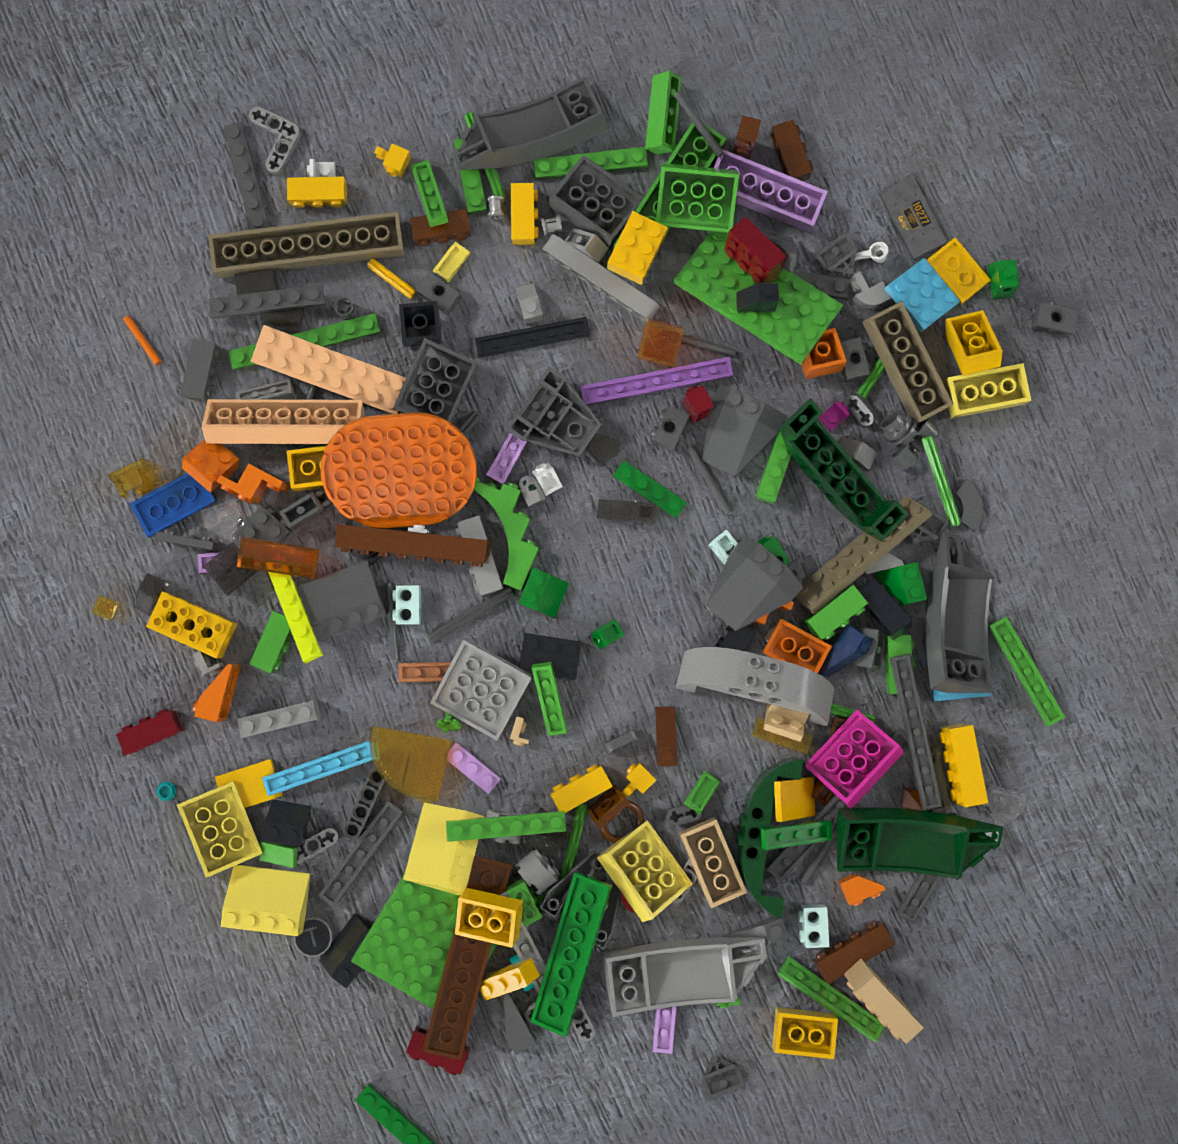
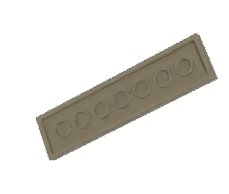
[794,496,932,614]

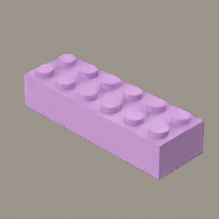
[714,149,828,233]

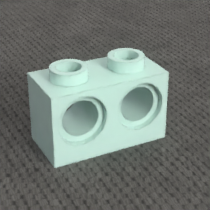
[708,530,738,565]
[392,585,421,625]
[798,904,829,948]

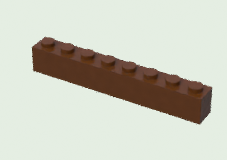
[335,524,491,567]

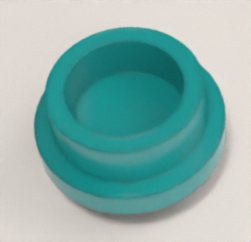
[157,781,177,801]

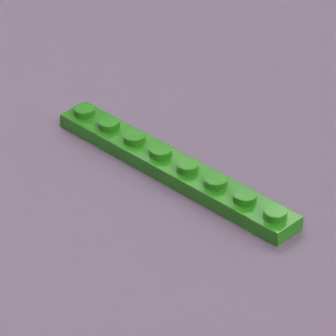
[228,313,381,371]

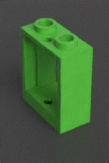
[507,877,543,927]

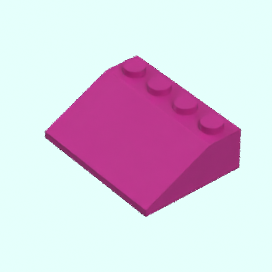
[804,710,904,809]

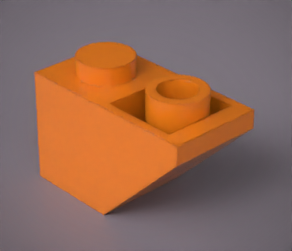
[837,873,886,906]

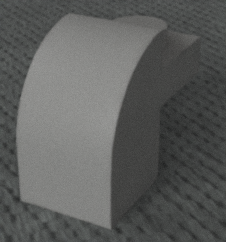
[850,271,891,310]

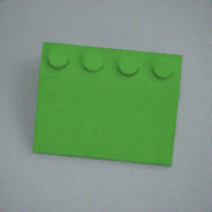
[656,163,739,233]

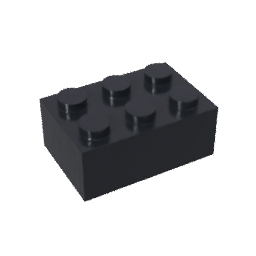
[519,633,582,680]

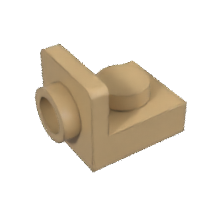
[510,716,530,747]

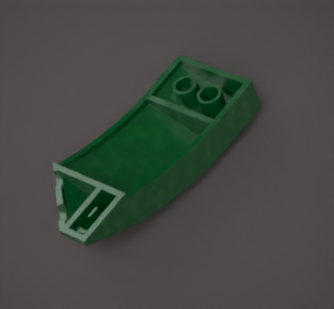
[836,807,1003,880]

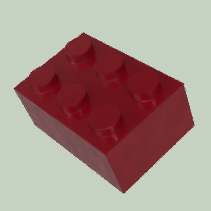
[724,217,786,284]

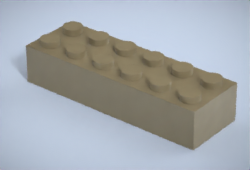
[862,301,953,423]

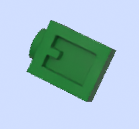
[591,619,625,650]

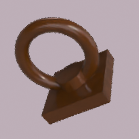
[587,784,644,844]

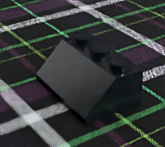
[319,913,371,988]

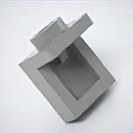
[193,651,225,677]

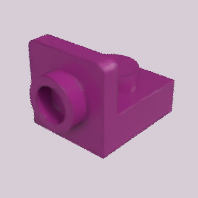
[818,400,850,432]

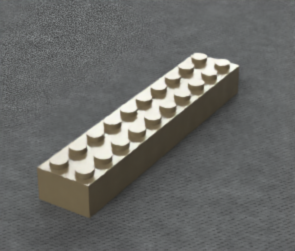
[208,212,406,279]

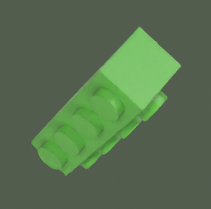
[645,71,682,155]

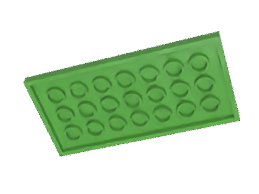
[673,231,843,365]

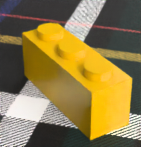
[287,177,347,208]
[511,183,538,245]
[550,764,613,813]
[480,958,540,1001]

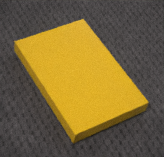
[927,237,991,305]
[215,759,283,808]
[774,777,816,822]

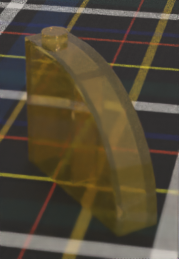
[370,725,451,804]

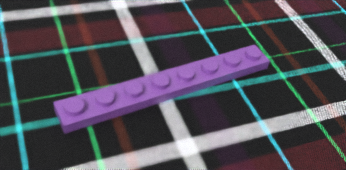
[580,357,733,405]

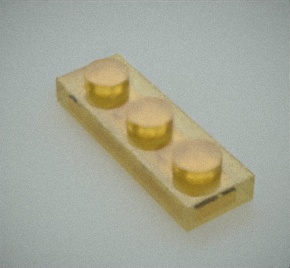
[751,717,813,754]

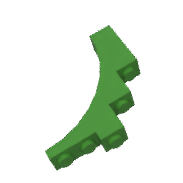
[473,477,539,591]

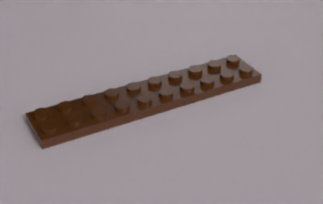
[422,855,512,1060]

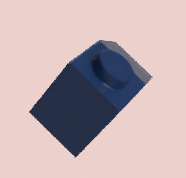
[818,624,873,677]

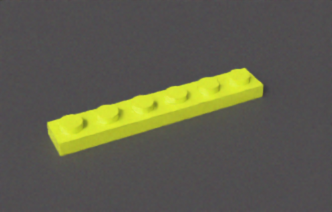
[265,556,323,664]

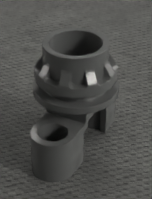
[880,410,939,470]

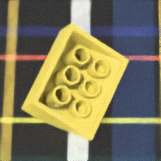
[177,781,262,878]
[403,803,484,895]
[597,820,693,922]
[220,865,311,936]

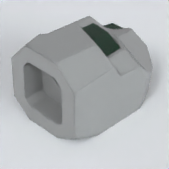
[519,476,546,507]

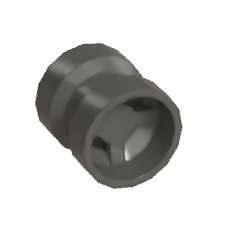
[334,297,356,320]

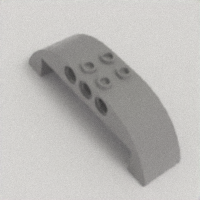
[676,647,835,726]

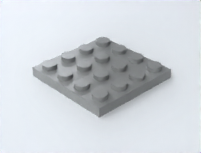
[430,638,533,741]

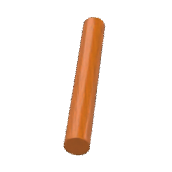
[123,315,162,366]

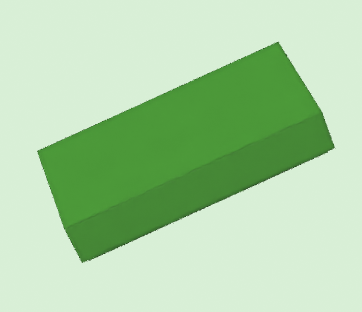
[684,771,720,814]
[260,841,297,868]

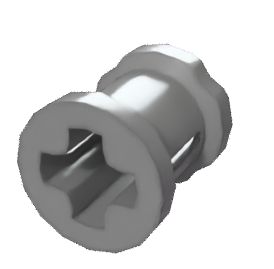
[488,196,505,219]
[541,215,563,235]

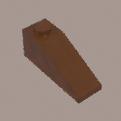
[655,706,678,766]

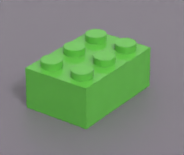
[802,585,868,640]

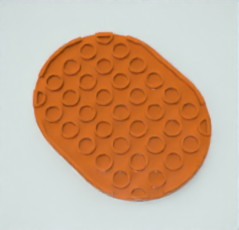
[321,413,477,528]

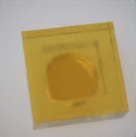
[91,595,119,620]

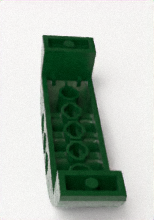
[781,398,909,541]
[736,757,803,918]

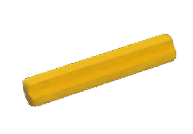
[367,258,416,299]

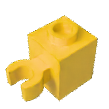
[374,144,411,177]
[622,762,656,798]

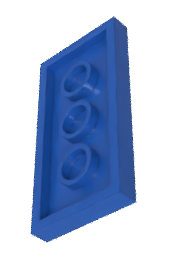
[130,473,217,538]

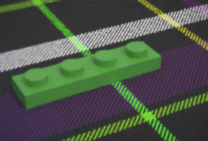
[454,139,487,215]
[411,160,448,227]
[532,662,568,736]

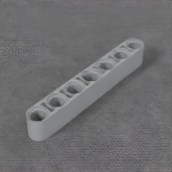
[541,234,660,323]

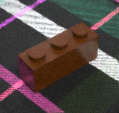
[732,115,761,160]
[770,119,813,181]
[410,209,471,247]

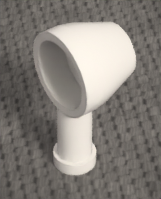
[855,242,889,263]

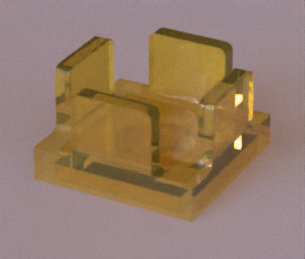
[108,458,161,499]

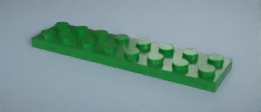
[530,872,612,1037]

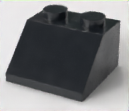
[399,301,443,347]
[261,799,311,847]

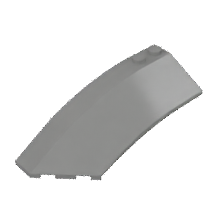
[602,937,767,1017]

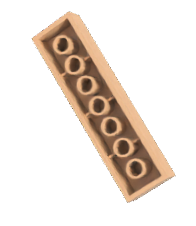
[251,325,406,414]
[202,399,365,444]

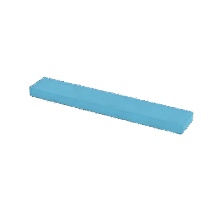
[262,740,378,796]

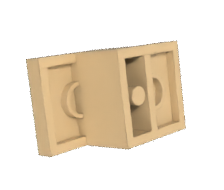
[763,704,809,742]

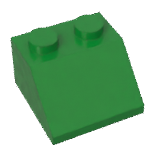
[875,562,927,606]
[518,568,569,618]

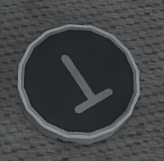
[294,917,333,957]

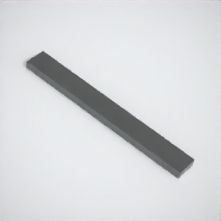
[889,653,942,810]

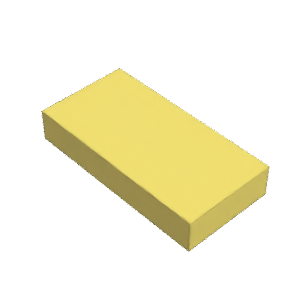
[433,241,471,283]

